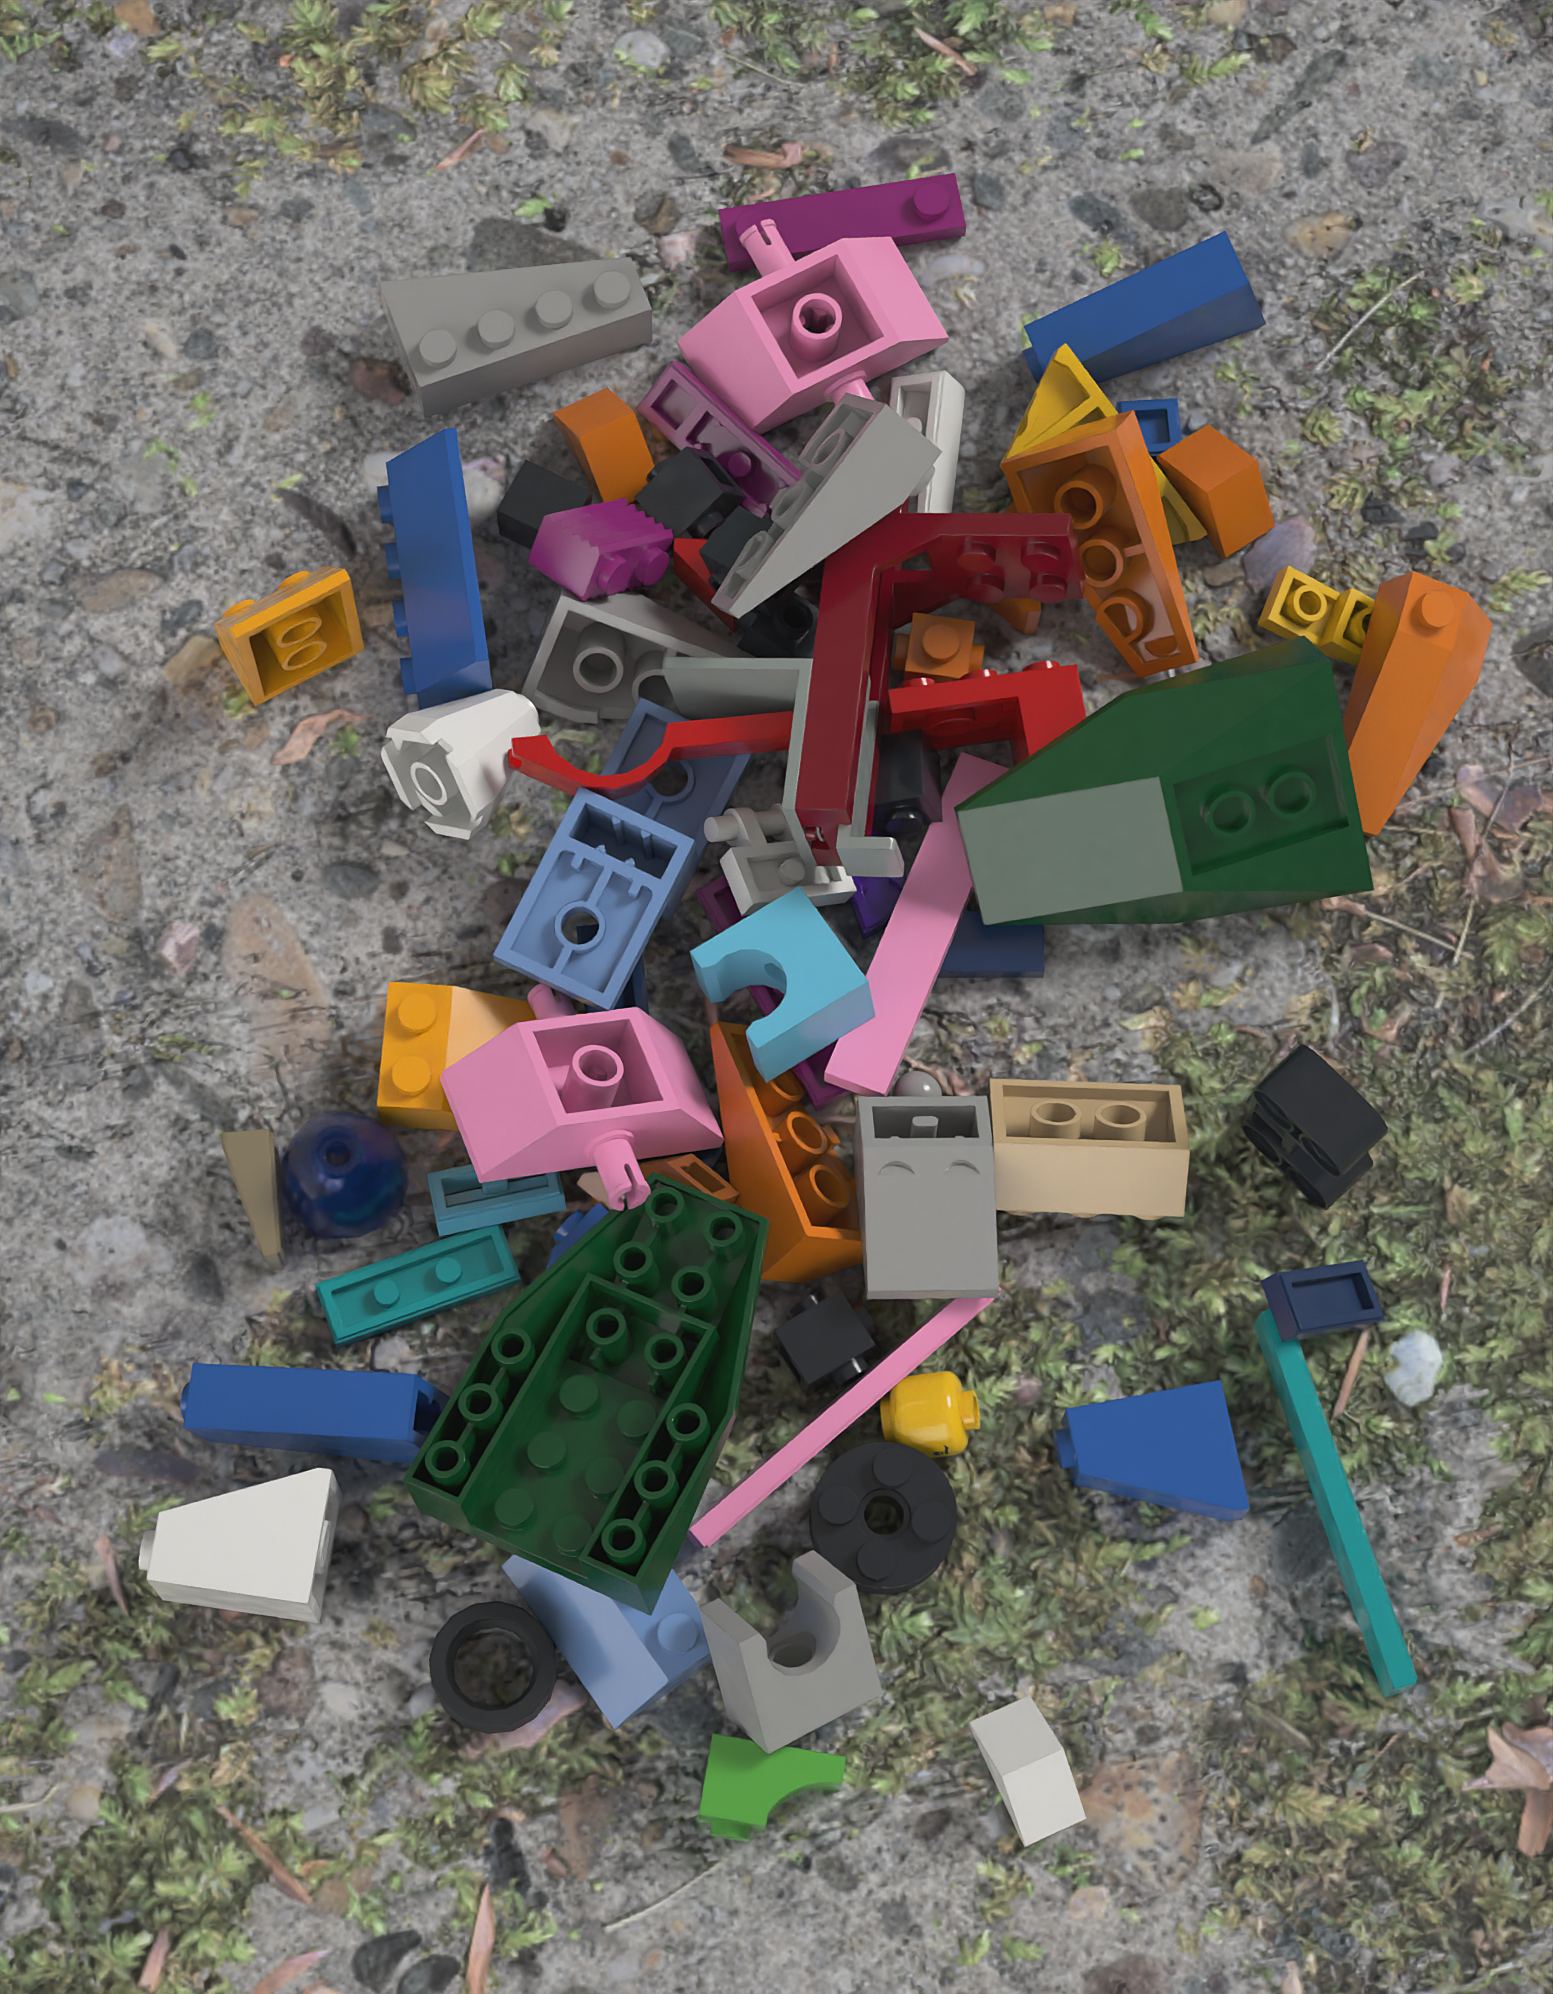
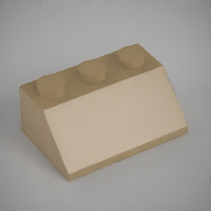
[988,1078,1190,1220]

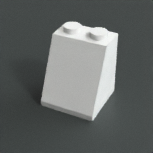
[139,1468,343,1623]

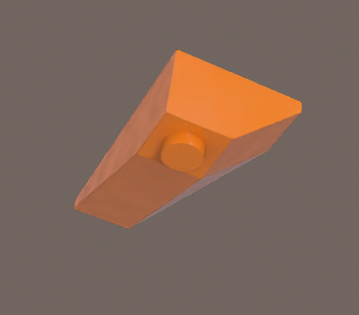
[1001,410,1199,678]
[1342,571,1493,838]
[709,1021,863,1283]

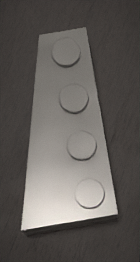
[379,257,653,418]

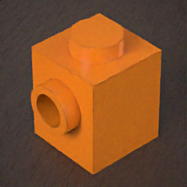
[893,612,985,683]

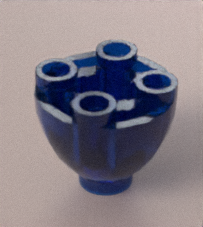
[281,1110,409,1239]

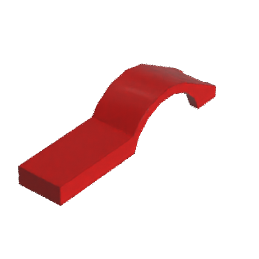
[507,711,794,801]

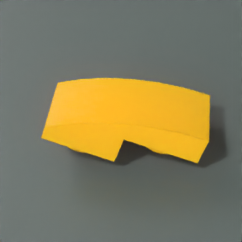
[1257,565,1375,666]

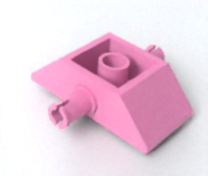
[677,219,949,435]
[440,983,724,1211]

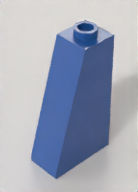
[1022,231,1266,384]
[180,1363,451,1464]

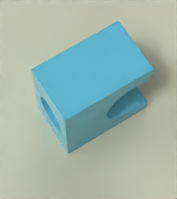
[690,885,875,1083]

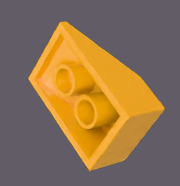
[214,566,365,707]
[377,981,584,1131]

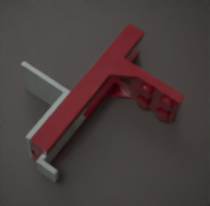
[662,496,1086,877]

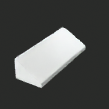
[888,370,965,555]

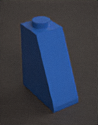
[1053,1380,1250,1522]

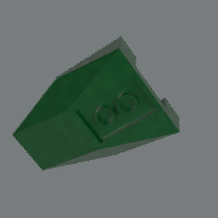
[954,636,1374,925]
[403,1172,771,1616]

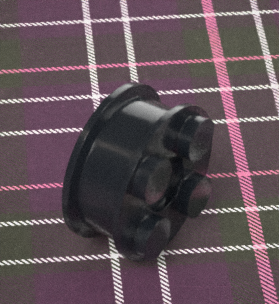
[809,1442,957,1595]

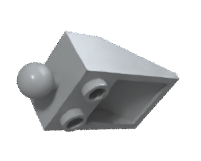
[852,1071,999,1299]

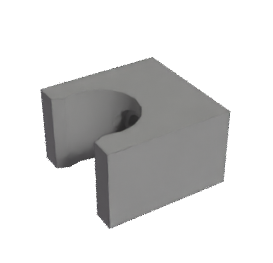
[698,1550,883,1754]

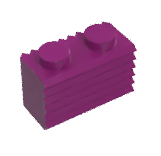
[528,498,674,602]

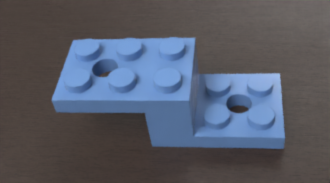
[493,697,754,1011]

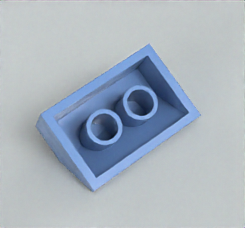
[502,1554,713,1730]

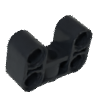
[1241,1044,1388,1210]

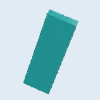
[315,1224,522,1349]

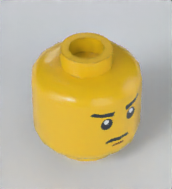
[880,1371,980,1458]

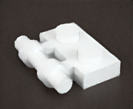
[704,803,857,916]

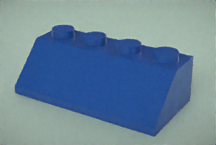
[377,427,493,710]

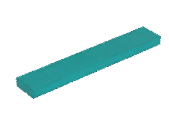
[1253,1309,1418,1698]

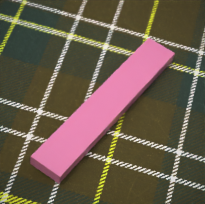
[824,752,1010,1097]
[686,1287,1001,1549]

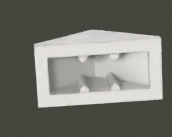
[969,1695,1086,1847]

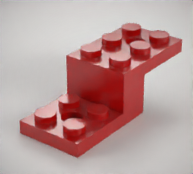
[883,661,1087,766]

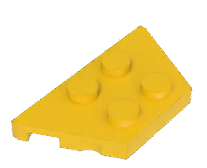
[1000,343,1208,545]

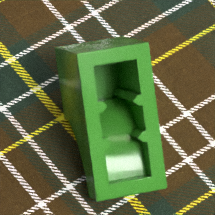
[699,1734,846,1841]

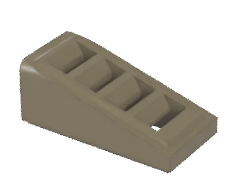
[220,1128,287,1271]

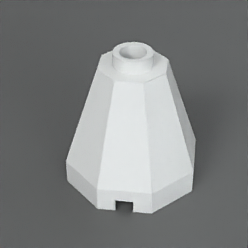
[381,689,541,840]

